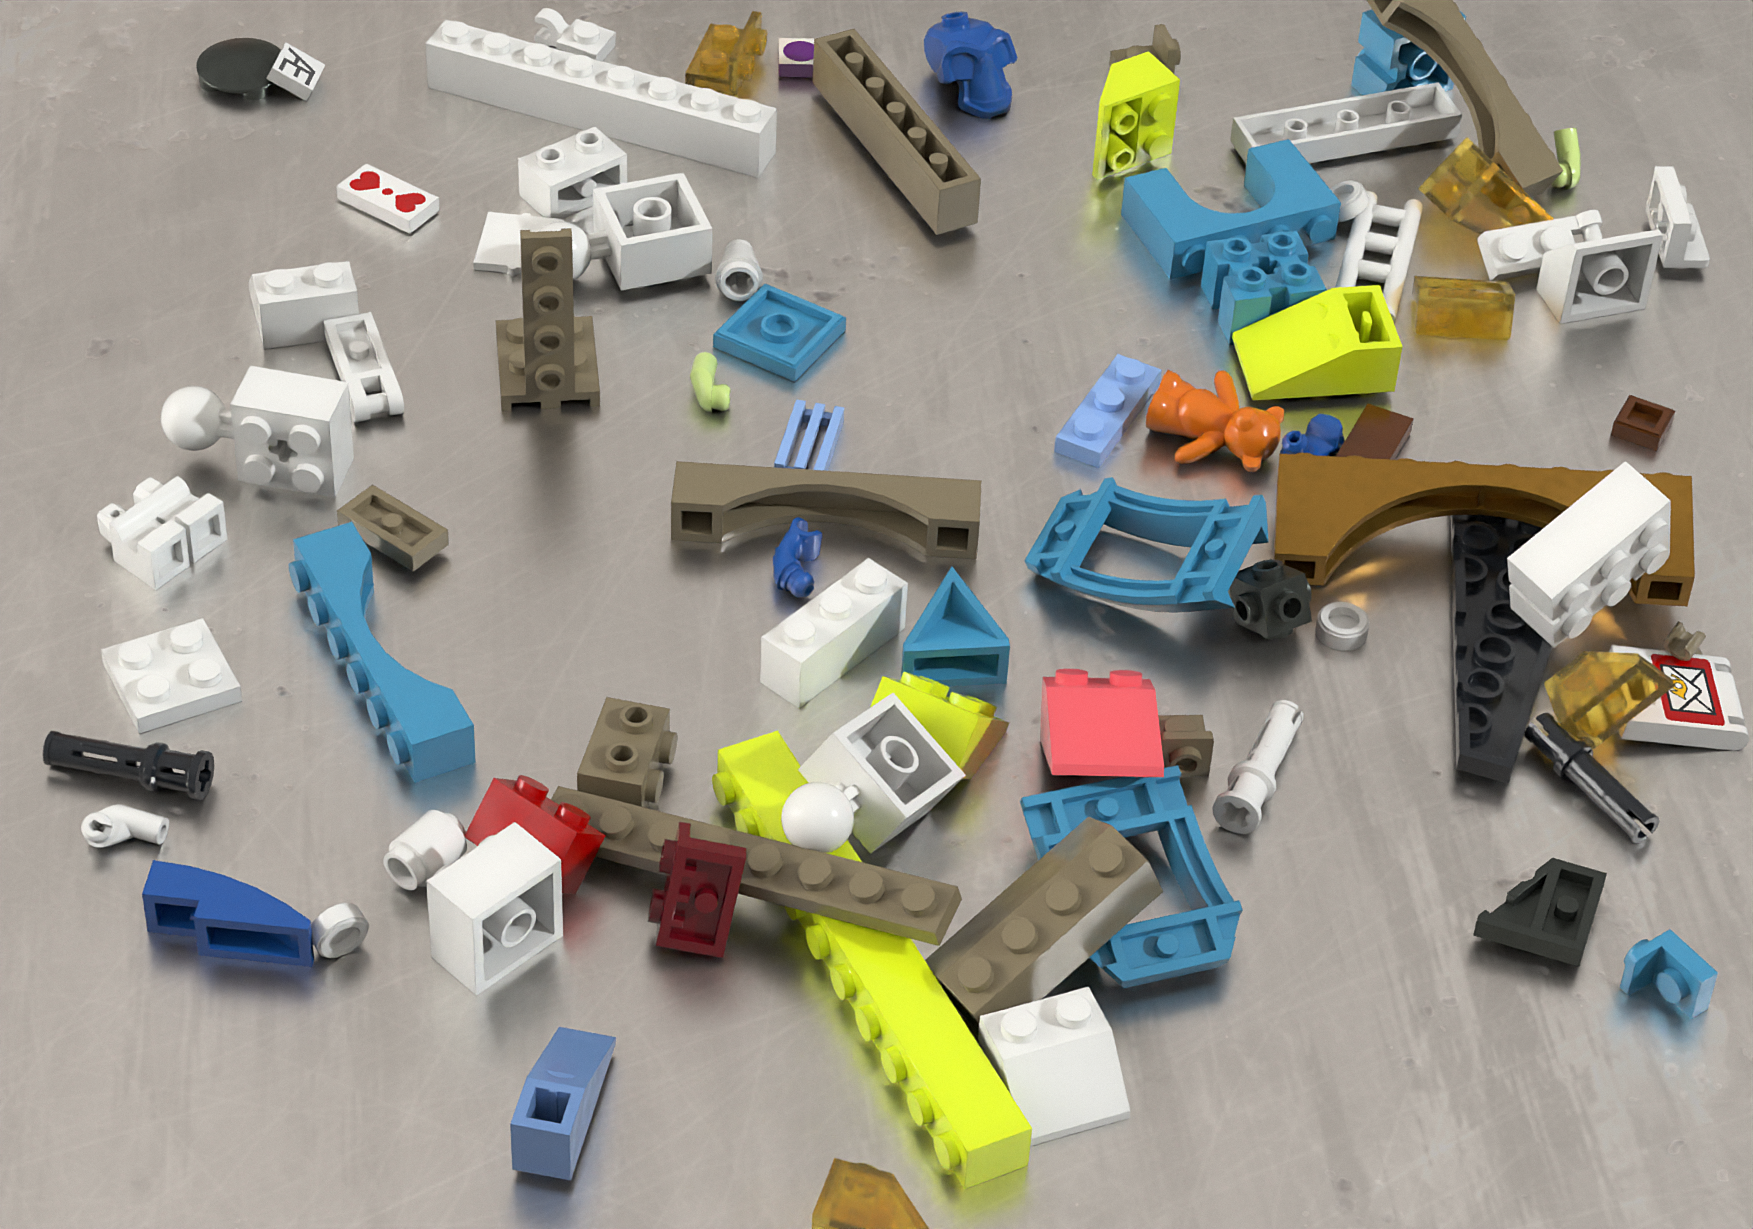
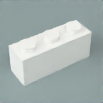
[760,558,908,709]

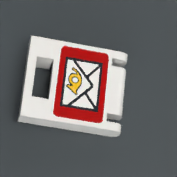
[1604,645,1749,751]

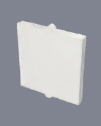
[473,212,564,277]

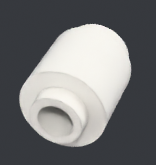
[383,810,467,890]

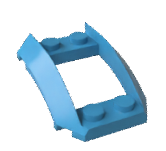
[1024,477,1269,613]
[1020,765,1243,988]

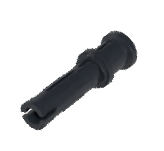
[42,731,214,801]

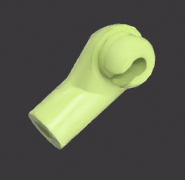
[1551,128,1581,189]
[690,352,731,413]

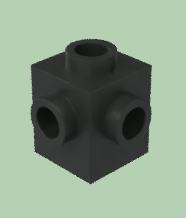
[1229,559,1312,639]

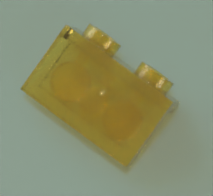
[685,11,767,97]
[1412,276,1516,340]

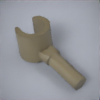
[1663,621,1706,661]

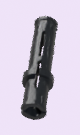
[1524,712,1660,844]

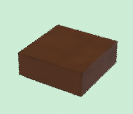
[1610,395,1675,451]

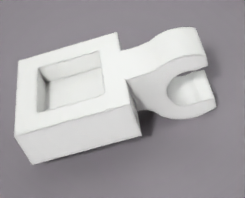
[534,8,616,61]

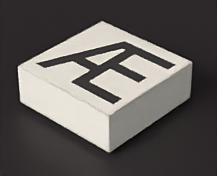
[266,42,325,101]

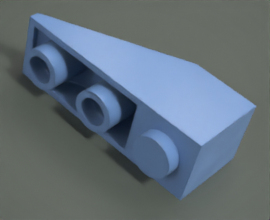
[510,1027,616,1181]

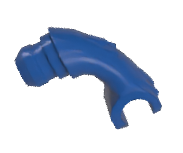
[1280,414,1345,456]
[773,517,823,598]

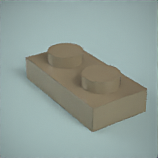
[337,484,449,572]

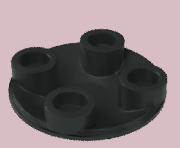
[196,38,281,100]

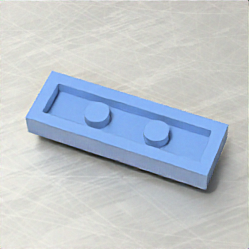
[1054,354,1162,468]

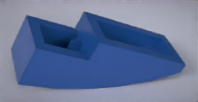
[142,860,314,967]

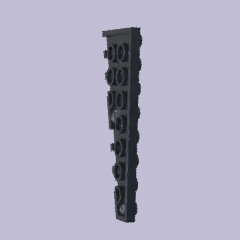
[1450,460,1553,783]

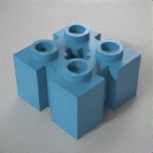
[1351,9,1466,95]
[1201,231,1327,345]

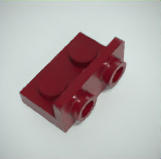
[647,821,746,958]

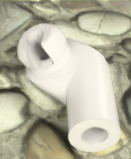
[81,804,169,848]

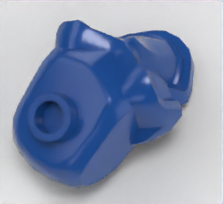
[924,11,1018,119]

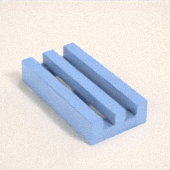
[774,399,844,471]

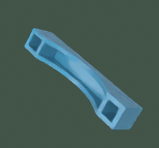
[289,522,476,783]

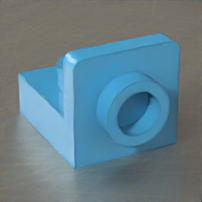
[1620,929,1718,1019]

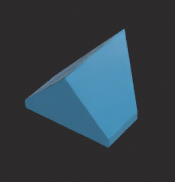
[901,566,1010,687]

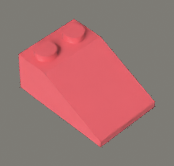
[1040,669,1164,778]

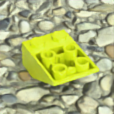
[1232,285,1403,400]

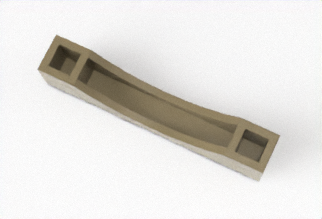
[1367,0,1563,211]
[671,461,982,559]

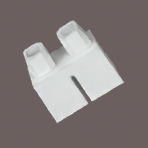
[97,476,227,590]

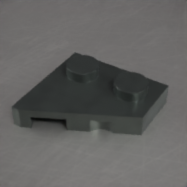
[1473,858,1607,967]

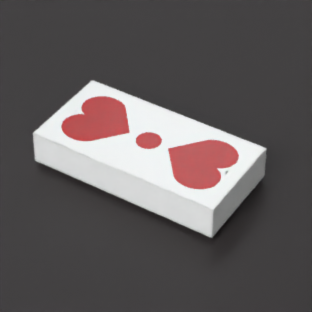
[336,163,439,233]

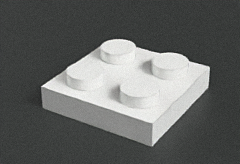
[101,618,242,734]

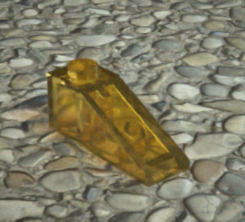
[1418,137,1554,235]

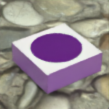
[778,38,816,78]

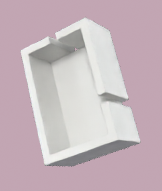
[1507,461,1671,648]

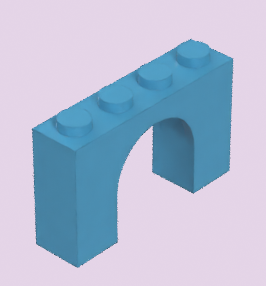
[1121,139,1341,280]

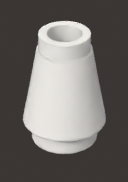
[715,239,763,301]

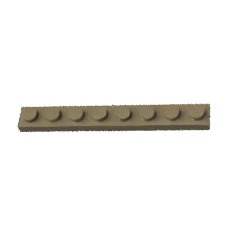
[551,786,962,946]

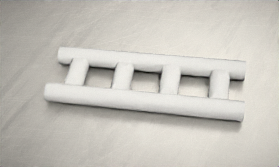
[1335,191,1423,322]

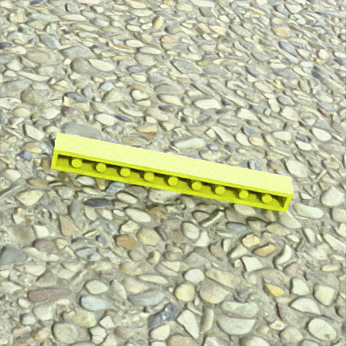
[712,730,1032,1189]

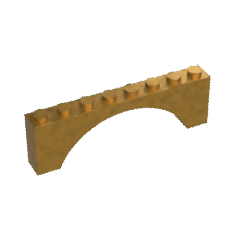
[1273,453,1695,607]

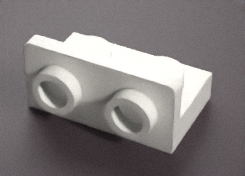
[1645,166,1710,269]

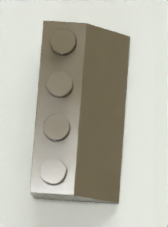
[925,817,1163,1031]

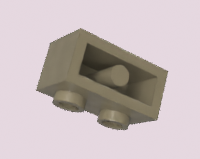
[577,697,678,808]

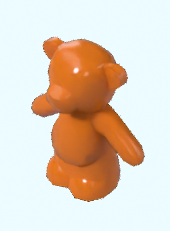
[1146,370,1284,472]

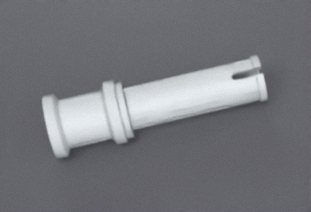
[1212,700,1304,834]

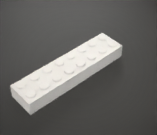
[1230,82,1462,164]

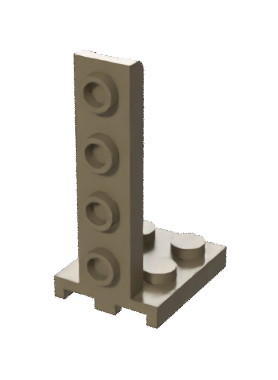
[495,228,600,411]

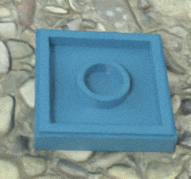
[713,284,846,382]

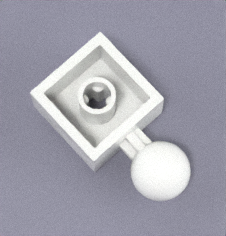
[538,173,712,291]
[161,366,354,498]
[781,693,965,854]

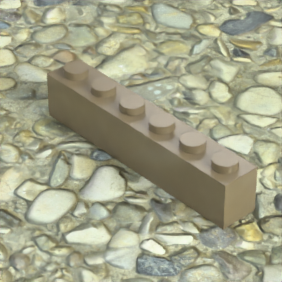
[813,29,981,235]

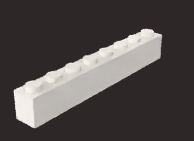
[426,19,777,178]

